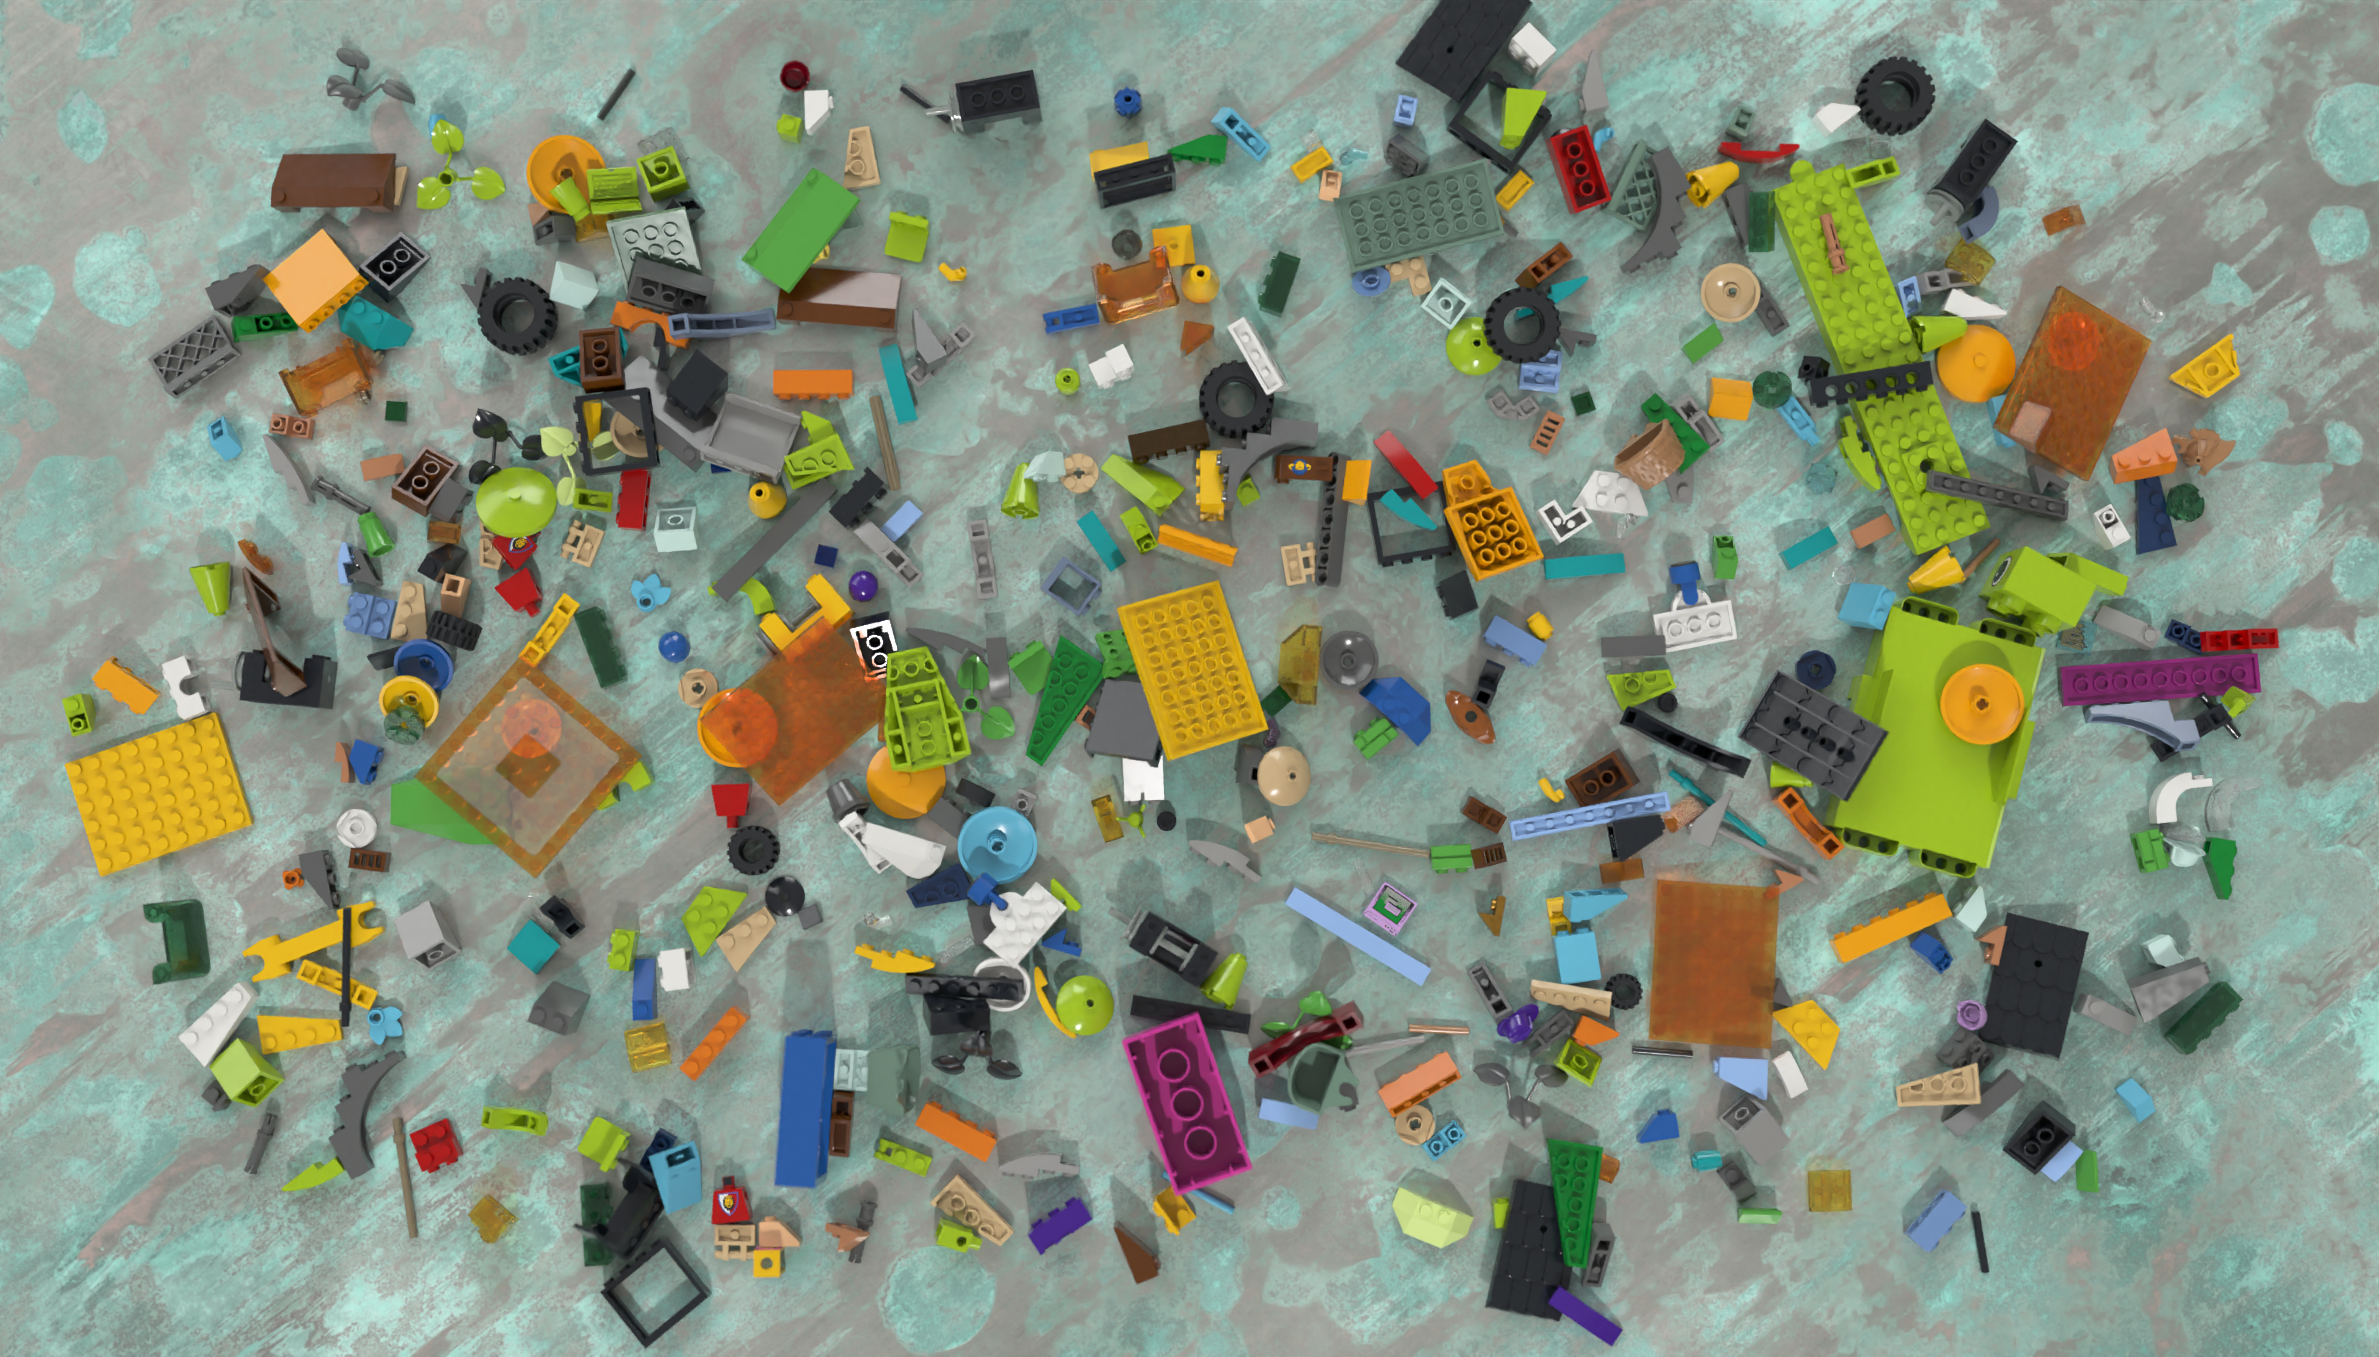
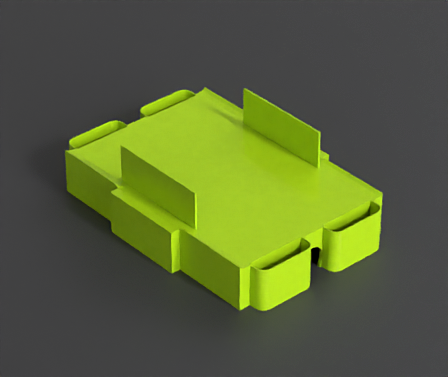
[1823,596,2046,878]

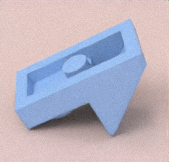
[1392,94,1418,129]
[1894,276,1923,318]

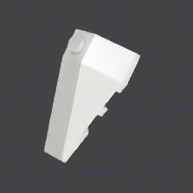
[861,822,946,881]

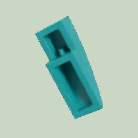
[1379,489,1437,531]
[1076,510,1126,572]
[1778,526,1838,571]

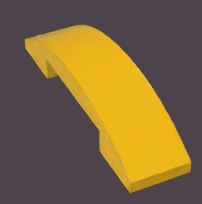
[518,593,581,668]
[296,959,379,1010]
[1034,966,1078,1039]

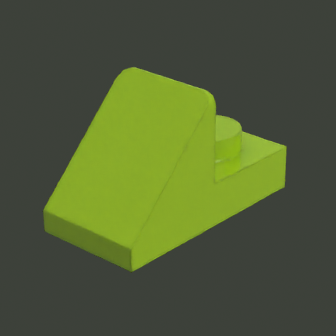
[1236,473,1260,507]
[573,488,613,513]
[2220,686,2257,718]
[1051,878,1082,912]

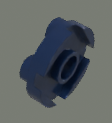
[1795,650,1836,690]

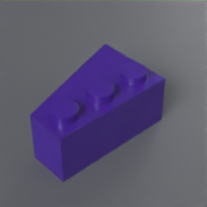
[1028,1196,1093,1256]

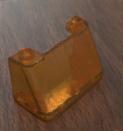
[1090,245,1180,324]
[278,337,374,418]

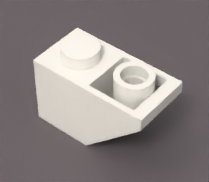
[2093,504,2131,550]

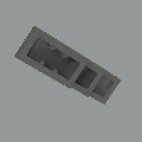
[905,627,987,658]

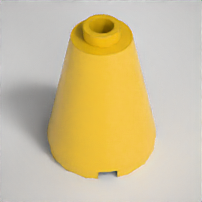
[1685,161,1739,208]
[1181,265,1220,303]
[747,481,787,519]
[1906,546,1966,595]

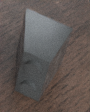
[527,981,591,1036]

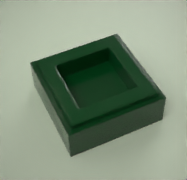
[1570,391,1596,417]
[385,401,408,422]

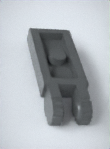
[1754,282,1790,337]
[1521,1008,1576,1058]

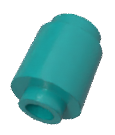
[1691,1149,1722,1172]

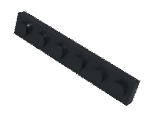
[905,972,1024,1001]
[1130,994,1251,1034]

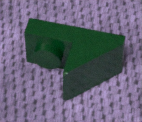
[1260,677,1301,718]

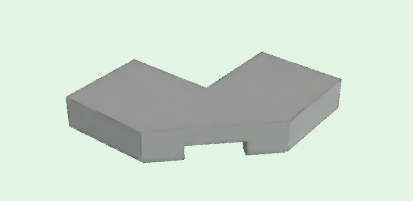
[1486,390,1541,422]

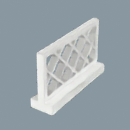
[1228,317,1290,395]

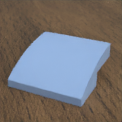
[1518,350,1562,393]

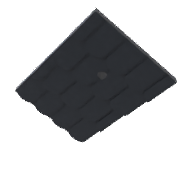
[1395,0,1533,102]
[1737,669,1889,802]
[1978,912,2089,1061]
[1485,1179,1572,1322]

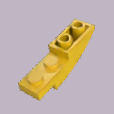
[854,943,937,973]

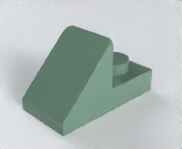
[1725,105,1757,141]

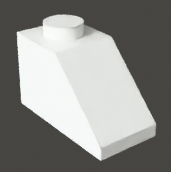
[804,90,834,135]
[1811,103,1861,138]

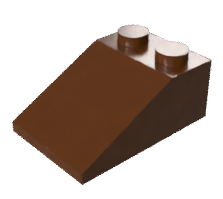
[579,326,626,394]
[391,444,460,517]
[1565,748,1640,807]
[1113,1221,1161,1285]

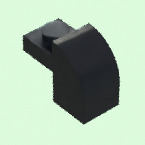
[1470,659,1505,709]
[539,895,586,939]

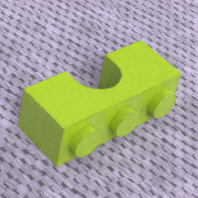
[588,760,655,811]

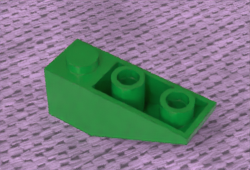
[1167,134,1228,166]
[230,312,298,343]
[2202,837,2237,900]

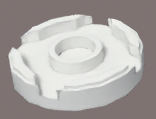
[337,809,378,848]

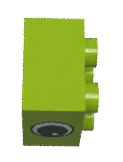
[1978,546,2097,638]

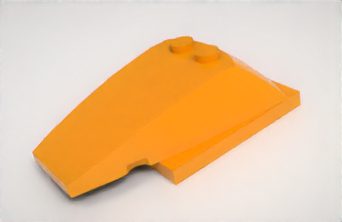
[1442,459,1544,582]

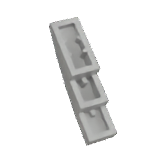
[262,434,316,507]

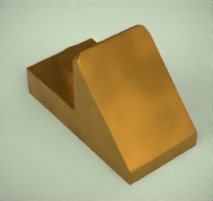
[1477,895,1506,936]

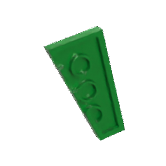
[1641,393,1710,475]

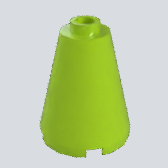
[1909,316,1968,355]
[1001,462,1040,520]
[189,561,231,616]
[1198,952,1248,1010]

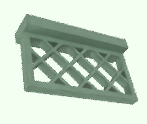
[1600,139,1658,233]

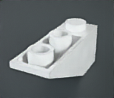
[1938,288,2007,321]

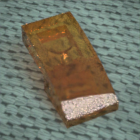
[1599,858,1645,884]

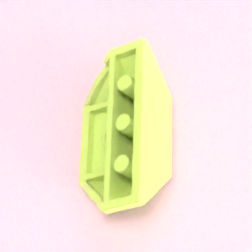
[1392,1187,1474,1248]

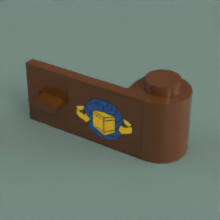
[1274,455,1333,485]

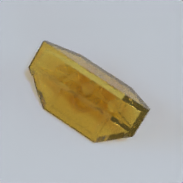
[1277,624,1322,705]

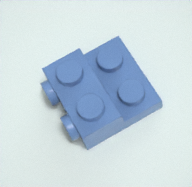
[343,592,398,640]

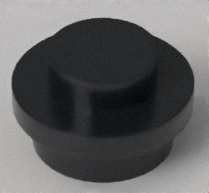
[1657,693,1677,713]
[1157,811,1176,831]

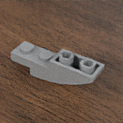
[853,519,924,589]
[1188,840,1262,885]
[998,1152,1081,1180]

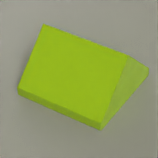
[1552,1037,1603,1087]

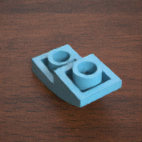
[1420,1120,1466,1161]

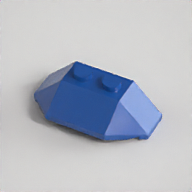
[1359,677,1431,746]

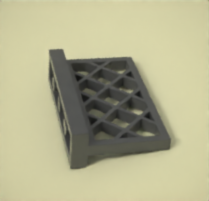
[148,315,241,399]

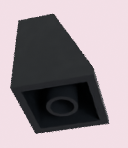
[666,349,728,422]
[1606,814,1665,862]

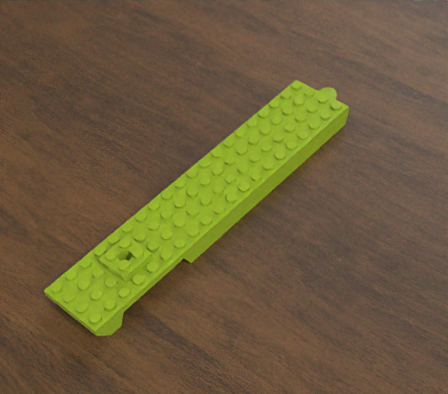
[1768,160,1991,556]

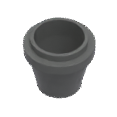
[826,779,870,824]

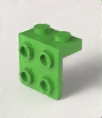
[1095,629,1138,679]
[1007,640,1053,695]

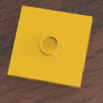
[1152,225,1196,269]

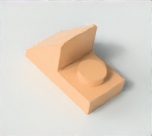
[1319,169,1343,202]

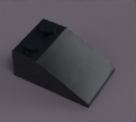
[358,232,431,303]
[1436,570,1479,621]
[850,611,899,682]
[2003,1100,2076,1175]

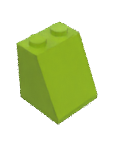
[1499,88,1547,149]
[209,1038,285,1108]

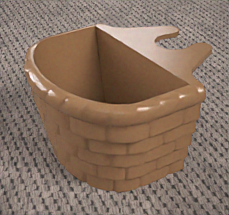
[1613,419,1685,490]

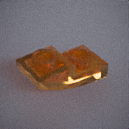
[237,539,274,575]

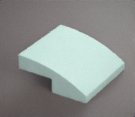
[833,1049,871,1091]

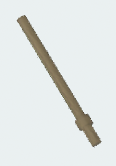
[1311,832,1430,858]
[392,1117,418,1239]

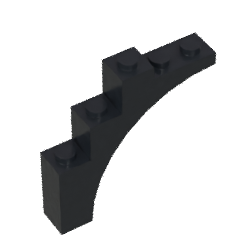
[1619,706,1752,778]

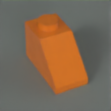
[1570,1014,1620,1047]

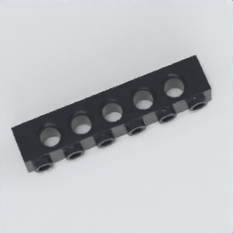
[1807,361,1934,408]

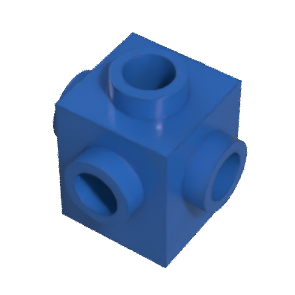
[1114,86,1142,120]

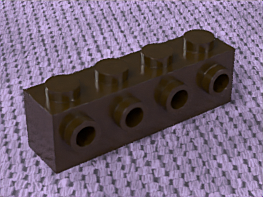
[1128,419,1210,464]

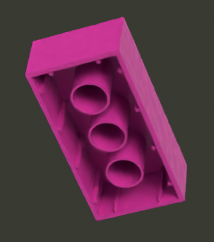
[1122,1011,1253,1196]

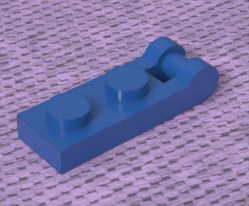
[1043,304,1100,335]

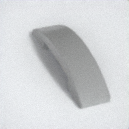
[906,321,977,388]
[967,519,998,600]

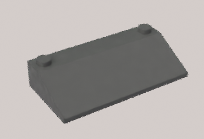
[603,355,718,473]

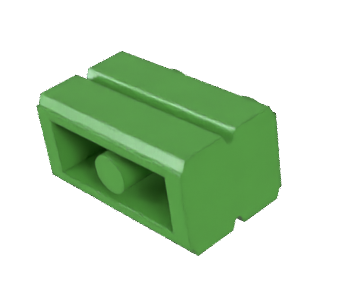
[1352,716,1398,760]
[2129,828,2170,873]
[1429,844,1472,874]

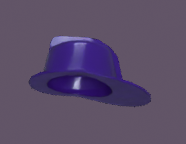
[1497,1004,1539,1044]

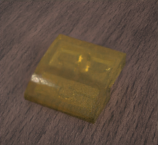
[1944,237,1996,286]
[624,1022,672,1074]
[1808,1169,1852,1212]

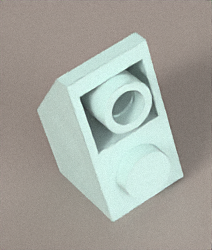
[1024,451,1066,482]
[1950,885,1987,932]
[2140,934,2185,968]

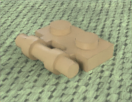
[560,520,606,568]
[1280,542,1317,586]
[715,1224,757,1261]

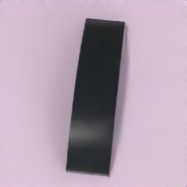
[2150,703,2232,763]

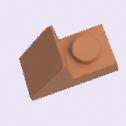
[1762,869,1804,900]
[1974,925,2007,966]
[825,1222,870,1252]

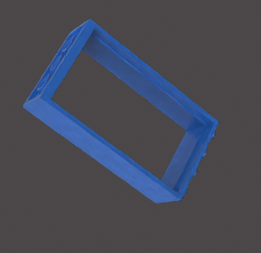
[774,1029,837,1188]

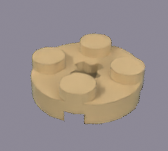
[1060,454,1099,494]
[678,668,719,708]
[1394,1104,1435,1145]

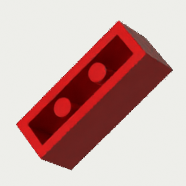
[616,470,652,532]

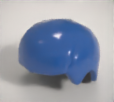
[658,631,690,663]

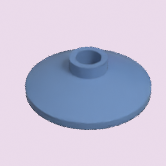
[1352,267,1391,296]

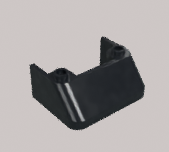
[573,1157,665,1261]

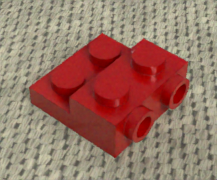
[409,1118,463,1174]

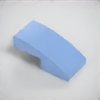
[880,500,923,544]
[338,542,355,586]
[2040,1141,2083,1182]

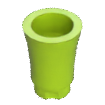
[549,176,592,222]
[1770,761,1814,788]

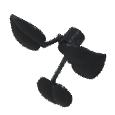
[468,408,548,485]
[931,1030,1023,1080]

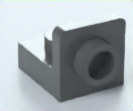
[201,1080,232,1112]

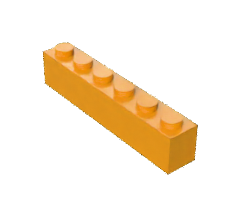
[1829,891,1953,963]

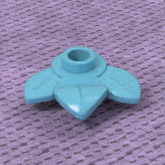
[631,574,671,612]
[367,1006,403,1045]

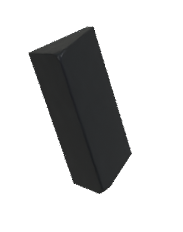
[367,646,401,671]

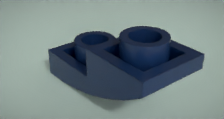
[2164,619,2202,655]
[639,1128,678,1174]

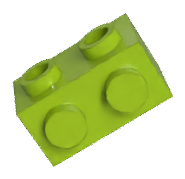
[607,928,640,972]

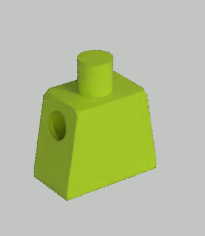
[934,1217,982,1253]

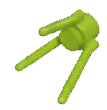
[1116,804,1146,838]

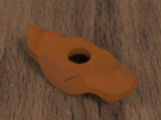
[1445,690,1496,745]

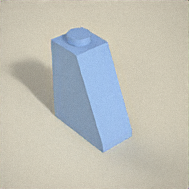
[1712,1056,1768,1100]

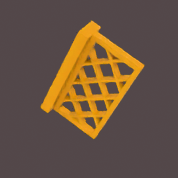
[1157,524,1238,567]

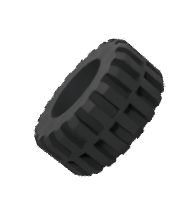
[1855,56,1936,136]
[477,277,558,356]
[1483,287,1562,364]
[1199,360,1274,439]

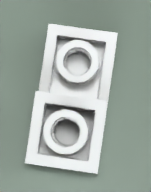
[1772,1051,1808,1099]

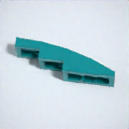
[1514,276,1589,322]
[878,344,918,425]
[1543,553,1626,580]

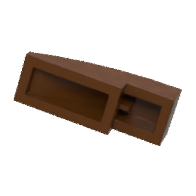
[829,1091,855,1157]

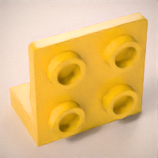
[1152,1184,1196,1236]

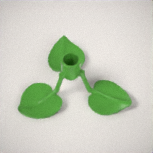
[957,654,1015,740]
[1260,990,1354,1049]

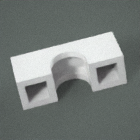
[162,656,213,721]

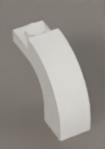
[2149,772,2213,824]
[838,811,892,874]

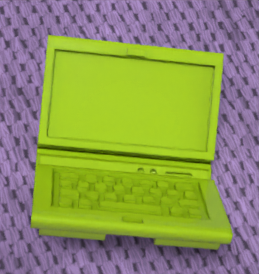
[586,167,642,215]

